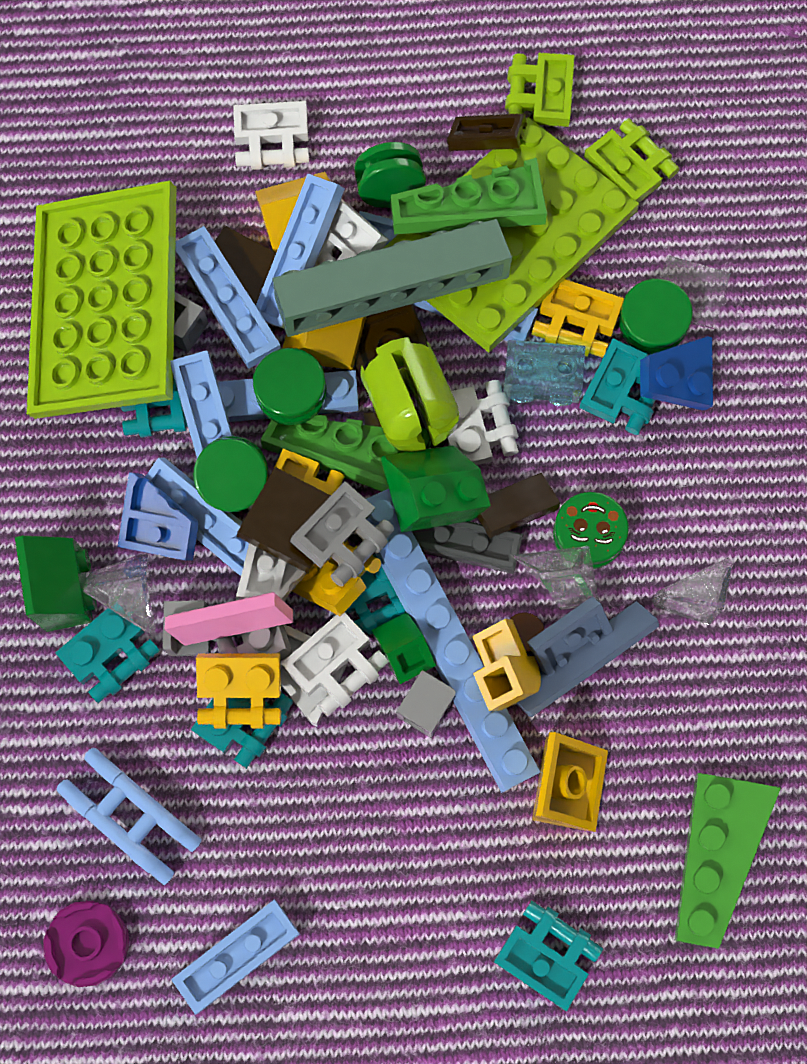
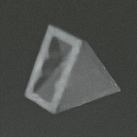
[512,546,599,610]
[83,553,157,635]
[652,557,733,625]

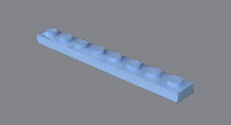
[366,489,540,793]

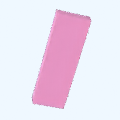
[164,592,293,646]

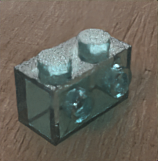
[503,340,585,406]

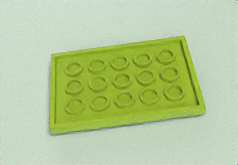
[383,117,640,353]
[27,181,177,419]

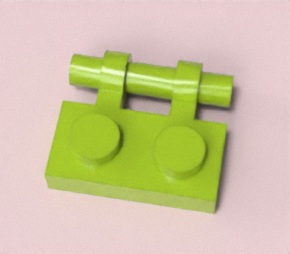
[505,53,574,127]
[584,118,680,203]

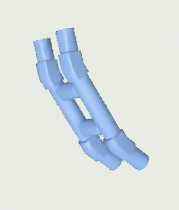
[57,748,202,885]

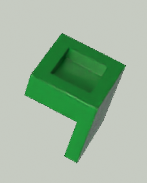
[371,613,436,684]

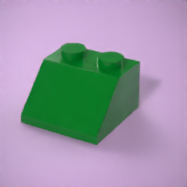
[381,445,491,533]
[15,536,97,632]

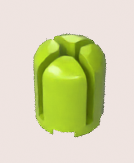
[360,337,459,452]

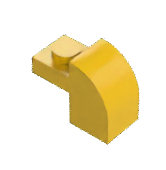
[472,619,541,711]

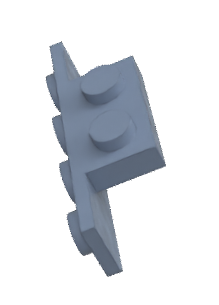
[517,596,659,717]

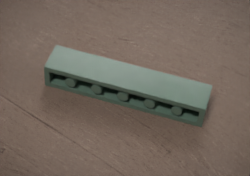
[272,219,512,337]

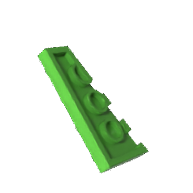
[391,158,547,234]
[261,415,431,491]
[674,773,781,949]

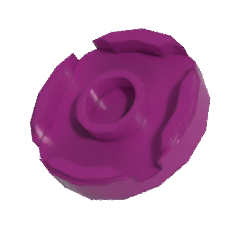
[43,901,129,987]

